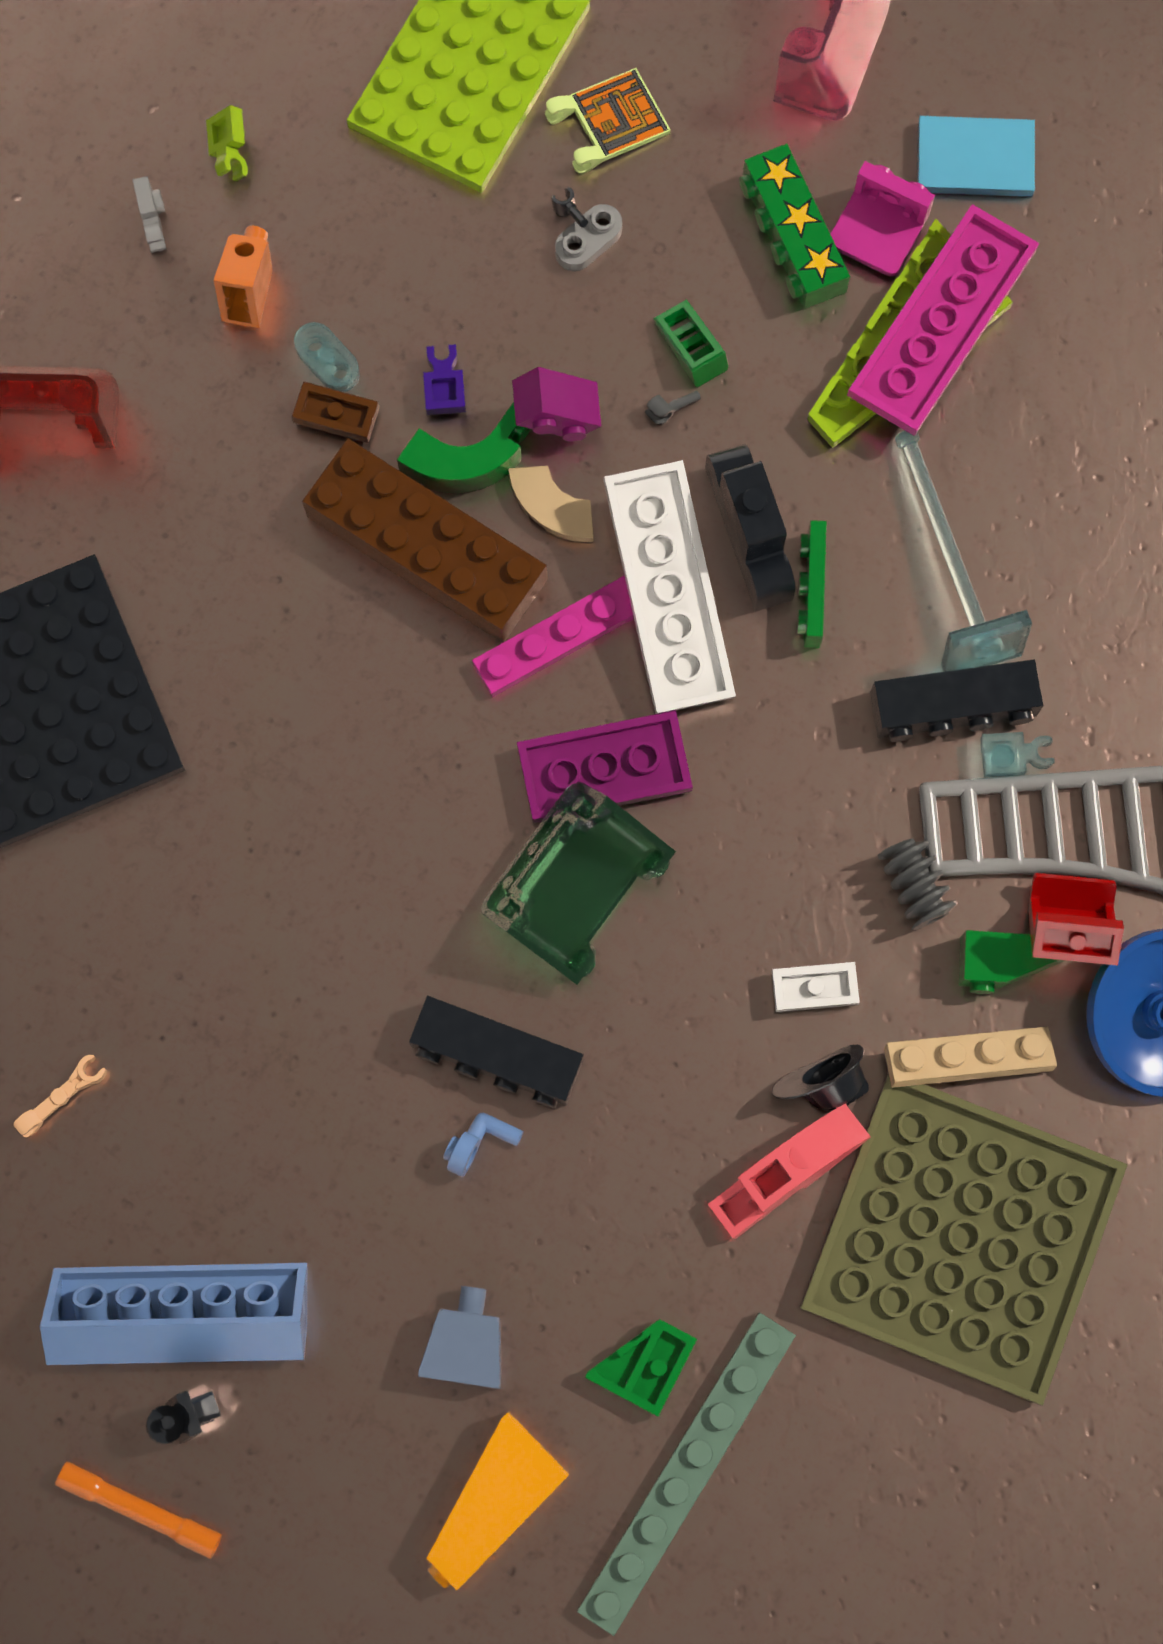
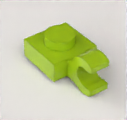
[206,105,248,182]

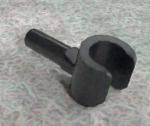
[551,187,588,228]

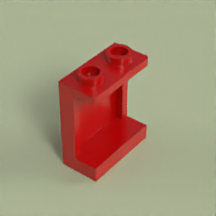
[1028,873,1124,966]

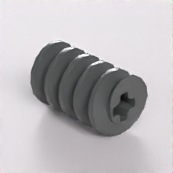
[877,839,957,931]

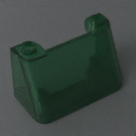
[481,782,676,985]

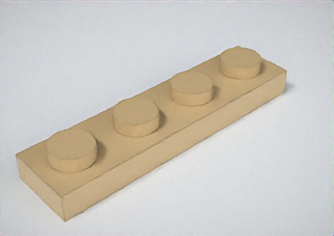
[884,1027,1057,1088]

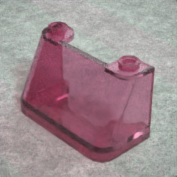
[773,0,890,120]

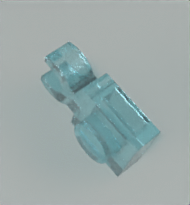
[980,732,1055,777]

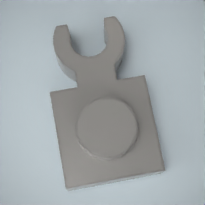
[132,176,166,253]

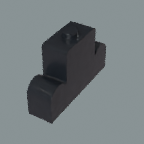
[705,444,796,612]

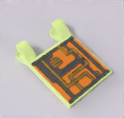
[545,68,671,175]

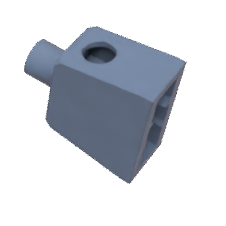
[418,1286,501,1389]

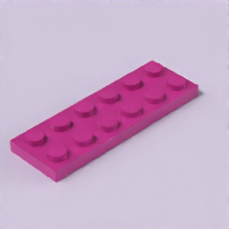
[847,204,1039,436]

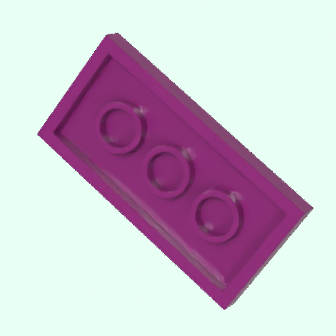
[517,710,693,823]

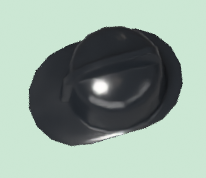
[772,1045,869,1110]

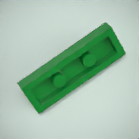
[797,520,827,648]

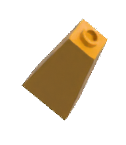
[426,1412,569,1590]

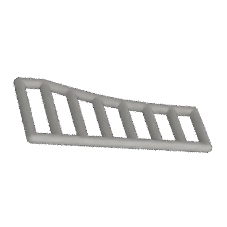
[919,766,1163,895]

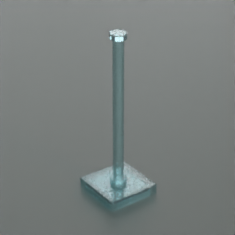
[895,431,1032,672]

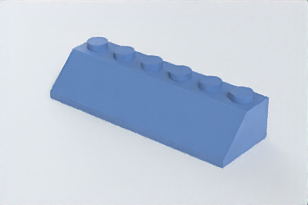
[40,1263,308,1365]

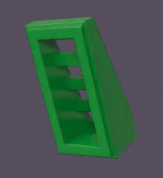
[653,299,729,387]

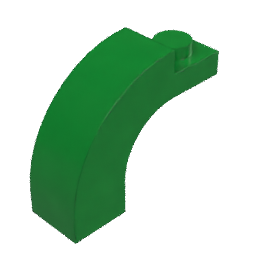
[397,402,530,494]

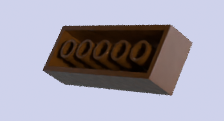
[302,438,548,643]

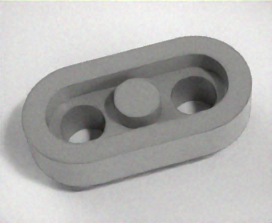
[555,204,622,271]

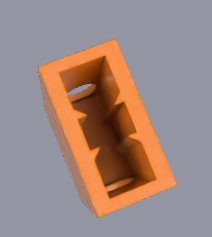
[214,226,272,328]

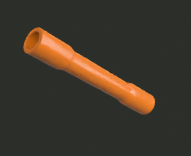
[55,1461,222,1559]

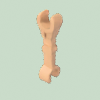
[14,1055,107,1138]

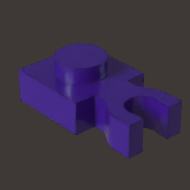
[423,344,466,415]

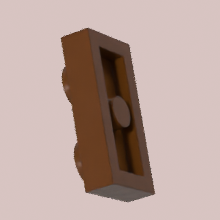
[292,381,380,443]

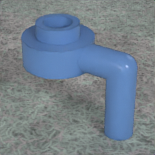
[443,1113,524,1177]

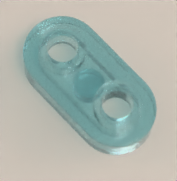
[294,322,360,392]

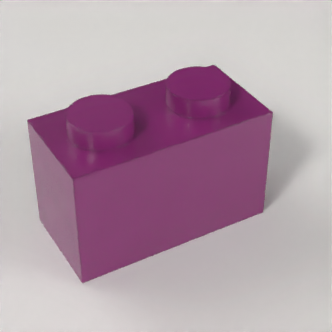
[512,367,602,441]

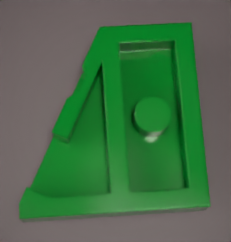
[585,1319,697,1417]

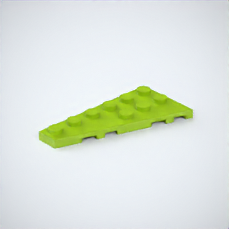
[807,218,1013,448]

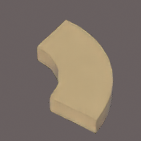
[508,466,594,542]

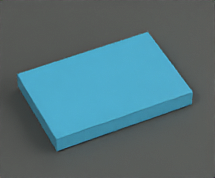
[917,116,1035,197]

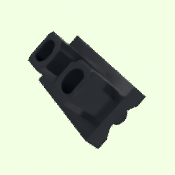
[146,1390,221,1445]

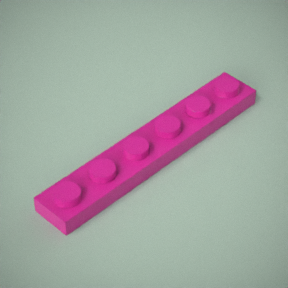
[472,576,634,698]

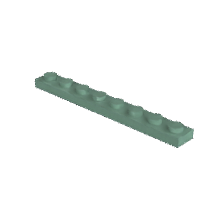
[577,1312,796,1636]

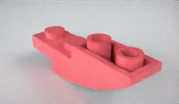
[708,1104,871,1239]

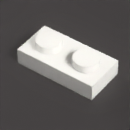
[771,962,860,1012]

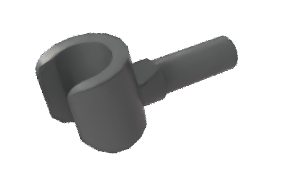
[645,391,701,425]

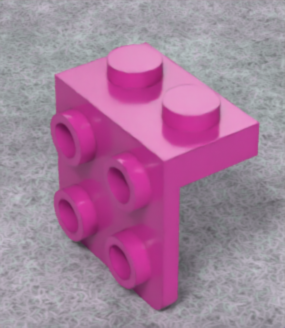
[830,161,935,277]

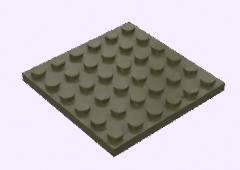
[800,1072,1128,1405]

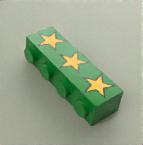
[739,143,850,309]

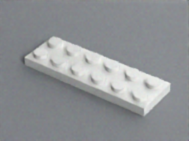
[603,460,736,714]

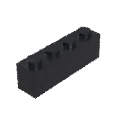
[870,659,1044,742]
[409,995,584,1109]

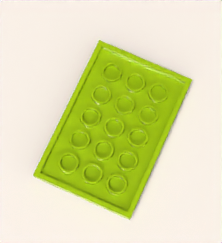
[347,0,590,193]

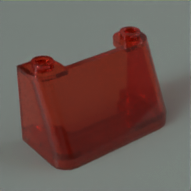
[0,366,119,448]

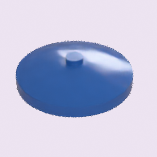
[1087,929,1163,1097]

